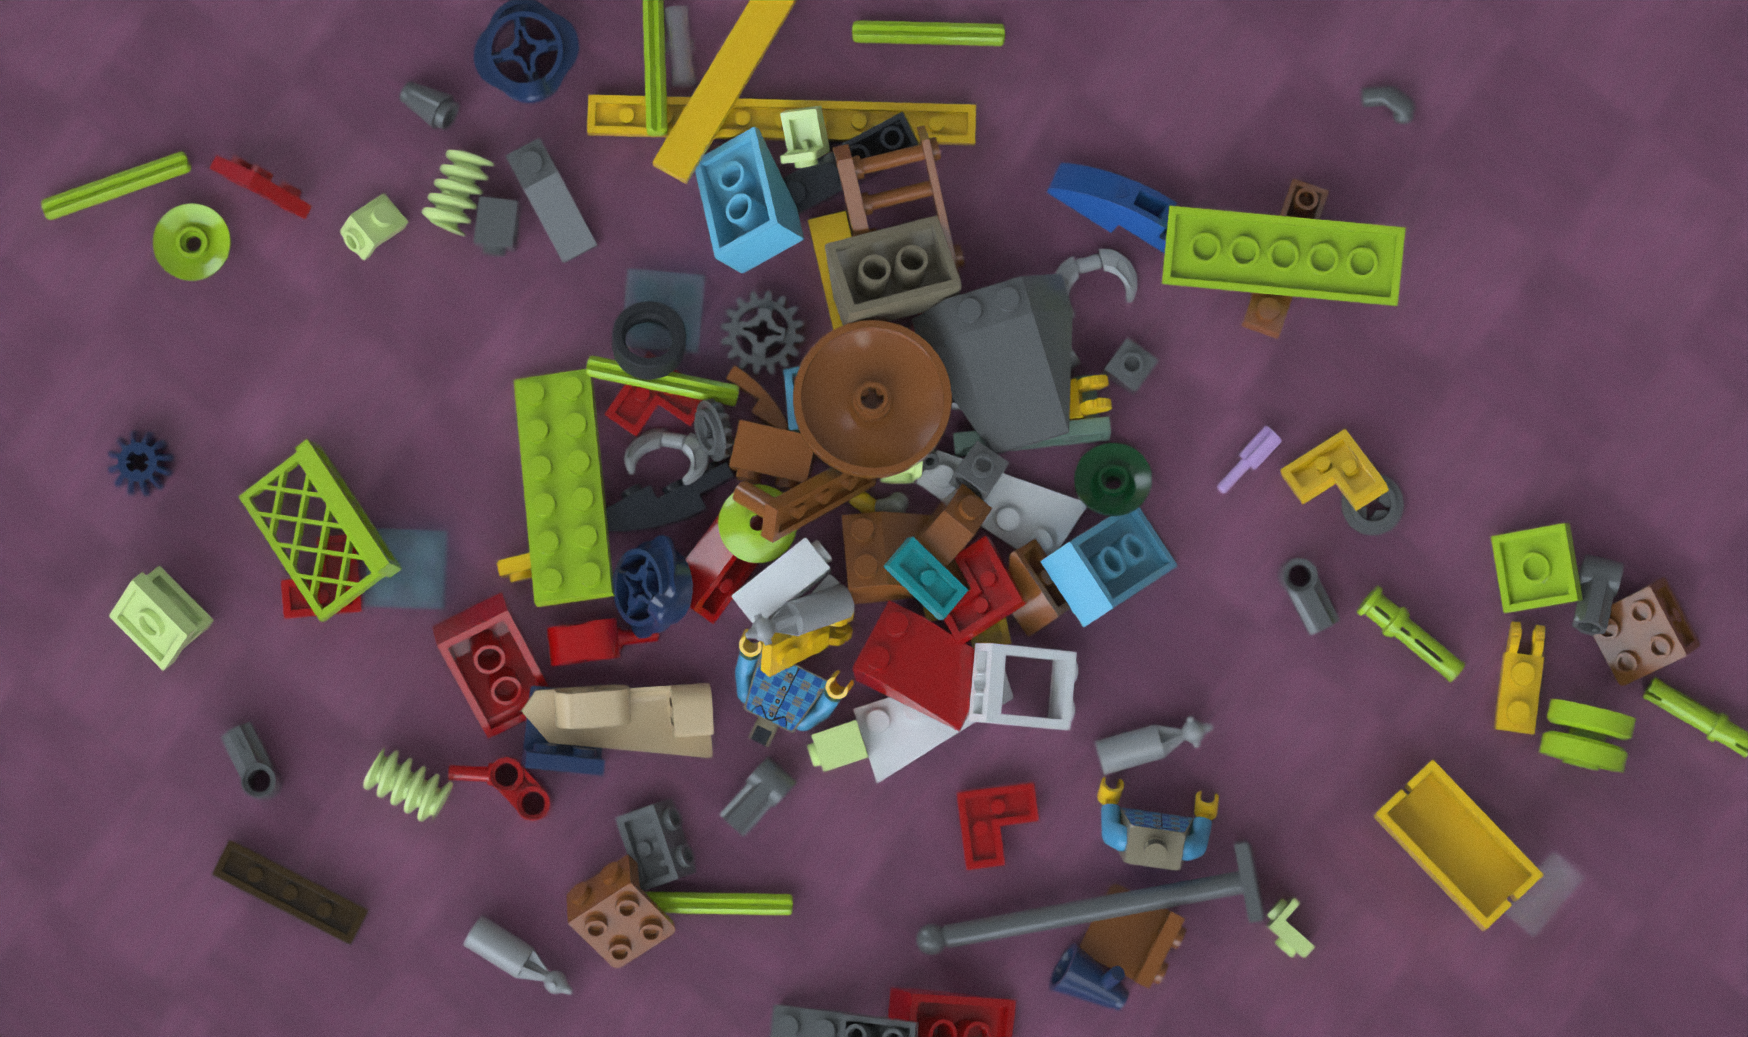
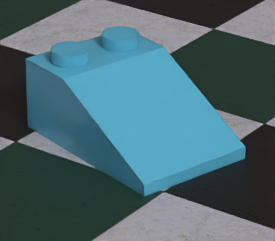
[695,126,804,274]
[1040,507,1178,627]

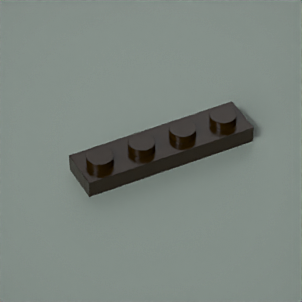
[211,839,370,946]

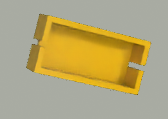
[1373,759,1544,931]

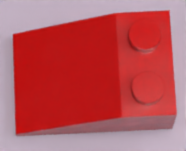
[432,592,550,739]
[852,600,975,732]
[888,987,1016,1037]

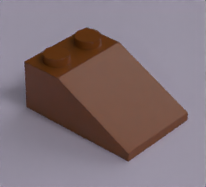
[842,511,968,605]

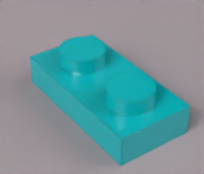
[883,537,968,620]

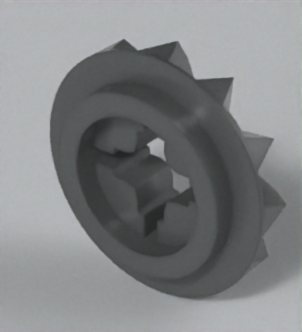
[694,398,735,461]
[1341,474,1404,535]

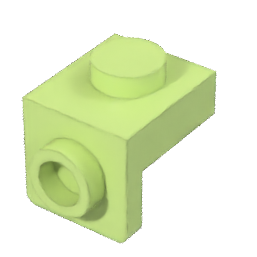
[780,106,830,168]
[340,193,408,260]
[1266,896,1315,958]

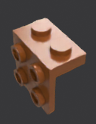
[566,854,675,968]
[1079,884,1187,989]

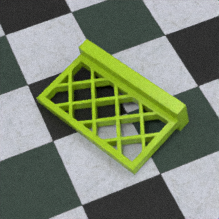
[238,439,403,622]

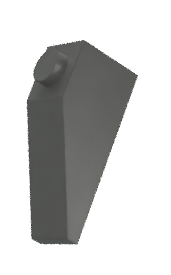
[505,137,598,264]

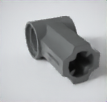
[1572,554,1624,635]
[1278,558,1340,636]
[220,721,283,800]
[719,756,797,837]

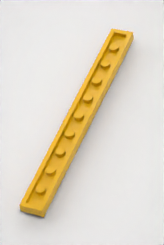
[587,95,976,146]

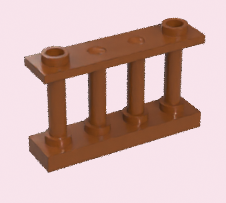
[833,125,965,281]

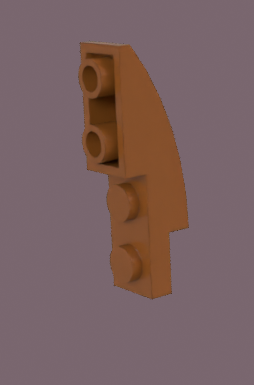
[1241,178,1329,339]

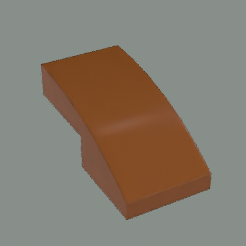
[726,365,789,430]

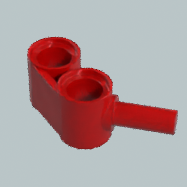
[546,618,659,667]
[448,757,554,821]

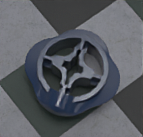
[474,0,579,104]
[613,535,693,638]

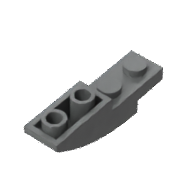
[770,1004,919,1037]

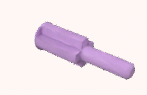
[1217,426,1282,493]

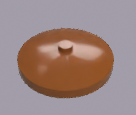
[793,320,952,478]

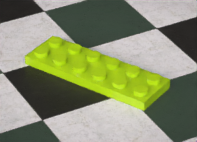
[1162,206,1406,306]
[514,369,615,607]

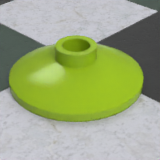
[153,203,231,281]
[718,484,797,563]

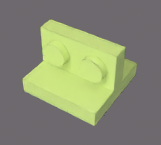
[109,565,214,671]

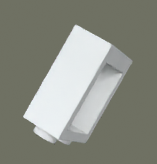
[731,537,832,623]
[969,643,1078,730]

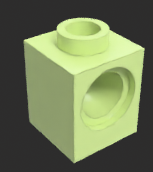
[807,720,868,772]

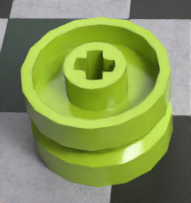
[1538,699,1636,773]

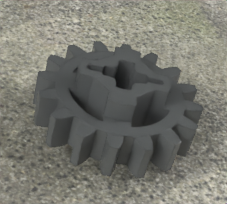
[720,291,805,376]

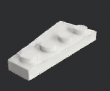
[916,450,1086,556]
[853,672,1014,783]

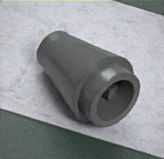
[399,81,460,130]

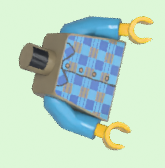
[735,629,854,748]
[1097,777,1219,871]

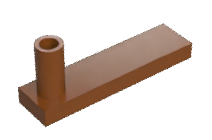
[733,467,876,543]

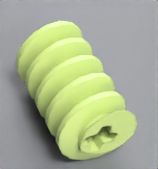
[422,150,495,236]
[363,747,453,822]

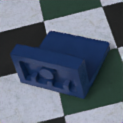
[521,685,605,776]

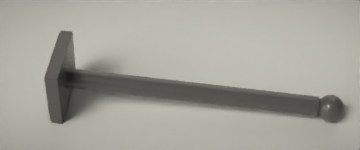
[916,840,1264,955]

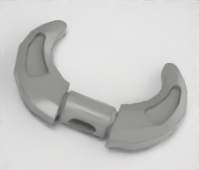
[1055,249,1138,318]
[624,428,710,485]

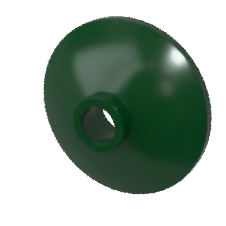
[1074,443,1152,516]

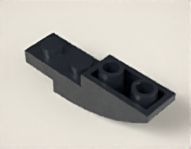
[783,112,920,215]
[605,461,735,534]

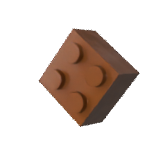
[729,420,815,491]

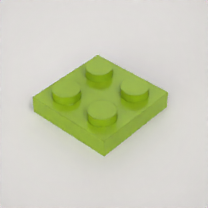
[1491,523,1583,613]

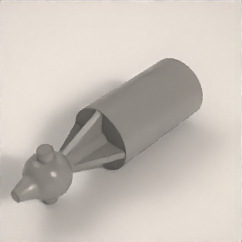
[745,584,854,646]
[1095,716,1213,775]
[463,915,574,995]

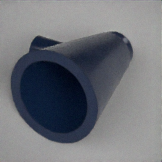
[1048,943,1130,1011]

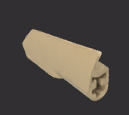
[521,683,714,758]

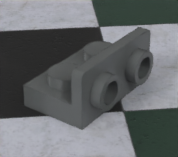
[615,799,696,891]

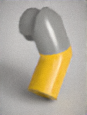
[848,492,909,513]

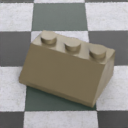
[825,215,962,325]

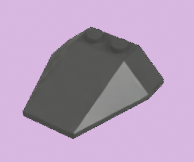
[912,274,1073,454]

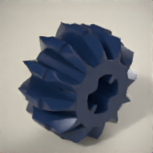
[107,430,175,496]

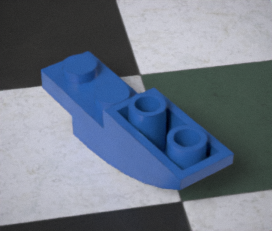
[1046,162,1177,254]

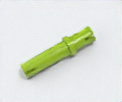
[1642,676,1748,758]

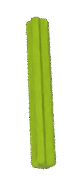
[643,0,668,136]
[852,20,1005,46]
[41,151,191,220]
[586,355,739,406]
[644,891,793,915]

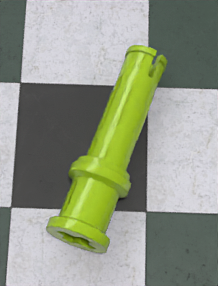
[1356,585,1466,683]

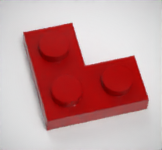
[209,155,313,219]
[604,351,703,437]
[280,534,364,619]
[944,536,1027,645]
[956,782,1039,870]

